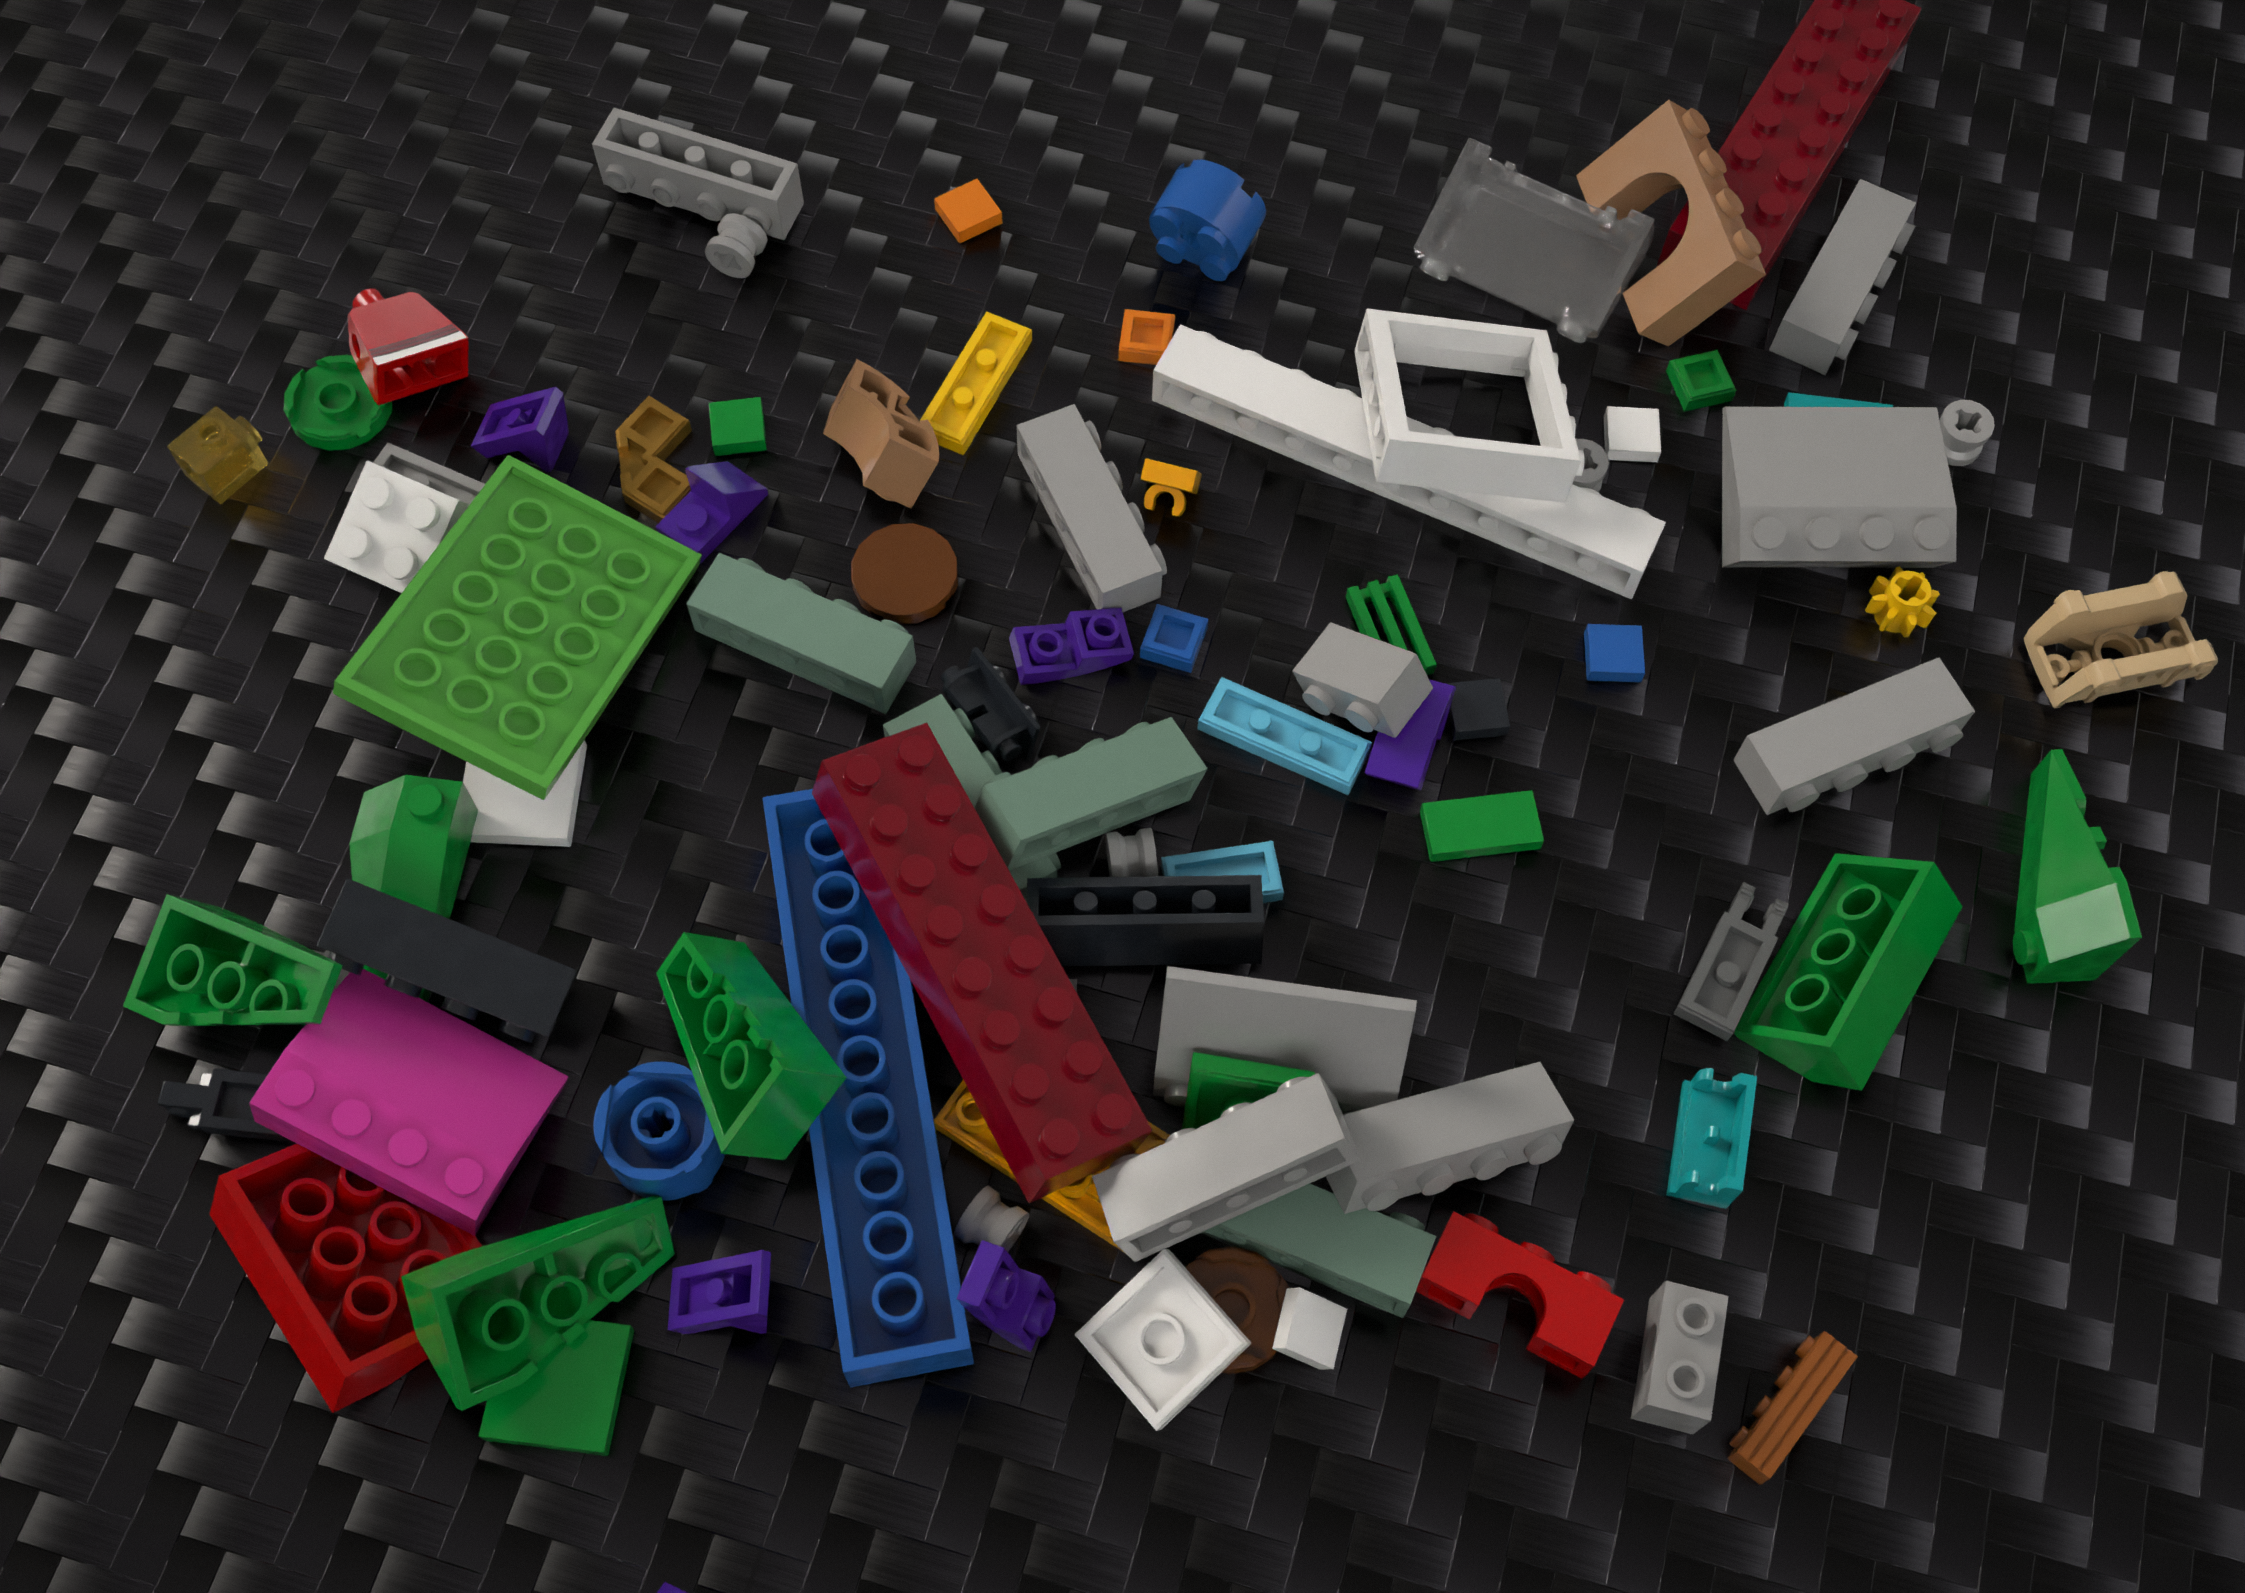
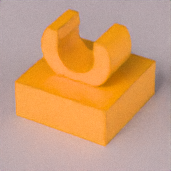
[1141,458,1202,517]

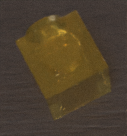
[167,406,269,504]

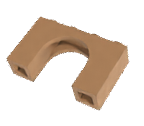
[1576,100,1766,347]

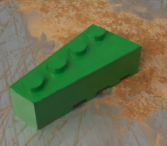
[656,932,847,1160]

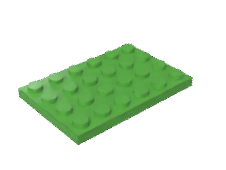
[333,455,702,800]

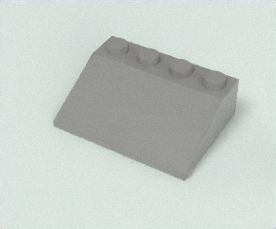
[1722,407,1957,568]
[1153,966,1417,1115]

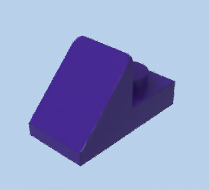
[471,387,569,473]
[655,461,768,565]
[668,1250,771,1334]

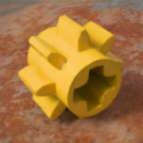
[1865,566,1940,638]

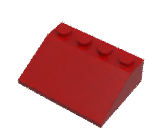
[209,1144,482,1413]

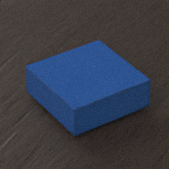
[1140,604,1208,673]
[1584,624,1645,682]

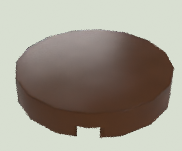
[851,523,958,624]
[1186,1246,1289,1374]

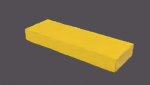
[920,311,1032,455]

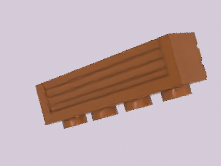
[1727,1331,1858,1485]

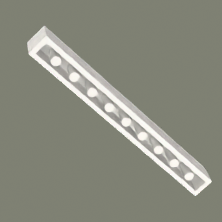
[1152,324,1666,599]

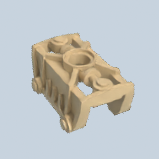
[2024,571,2218,709]

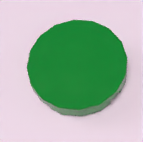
[284,355,392,451]

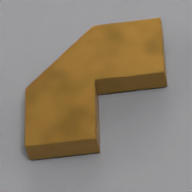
[615,396,692,523]

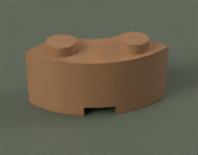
[823,359,939,508]

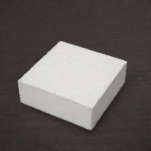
[1603,406,1661,462]
[1272,1287,1347,1370]

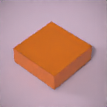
[934,179,1003,243]
[1118,309,1175,365]

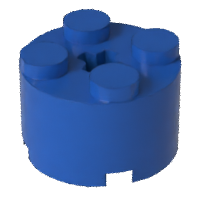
[1149,160,1266,281]
[593,1062,726,1201]

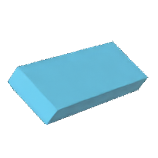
[1197,677,1372,795]

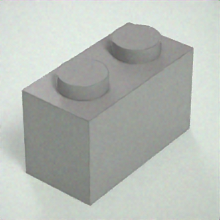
[1293,622,1433,738]

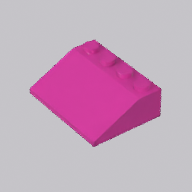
[249,969,569,1236]

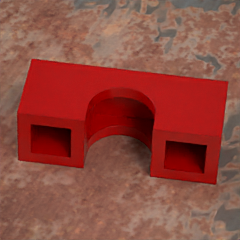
[1416,1211,1624,1379]

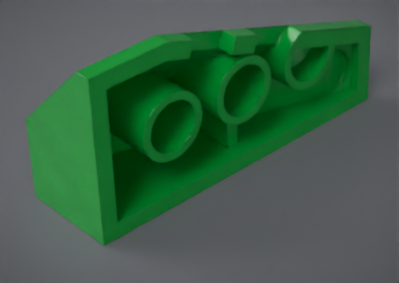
[2013,749,2142,984]
[349,775,478,1002]

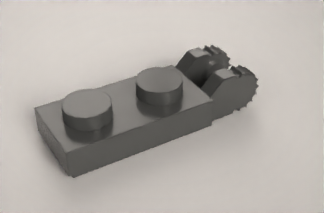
[1674,882,1788,1041]

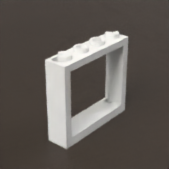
[1354,309,1585,503]

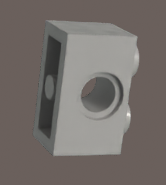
[1631,1281,1729,1434]

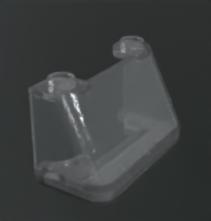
[1413,138,1655,343]

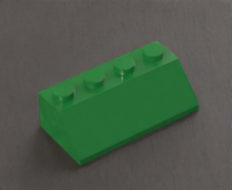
[1734,853,1963,1091]

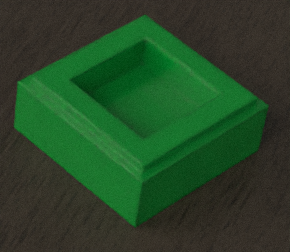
[1666,350,1737,412]
[709,397,767,456]

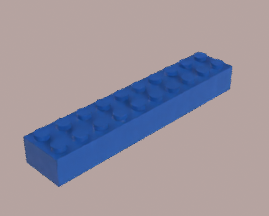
[763,789,974,1388]

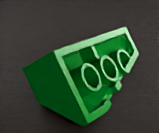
[123,894,343,1026]
[401,1195,675,1411]

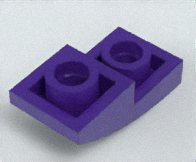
[1009,608,1134,685]
[1365,680,1456,790]
[956,1240,1056,1352]

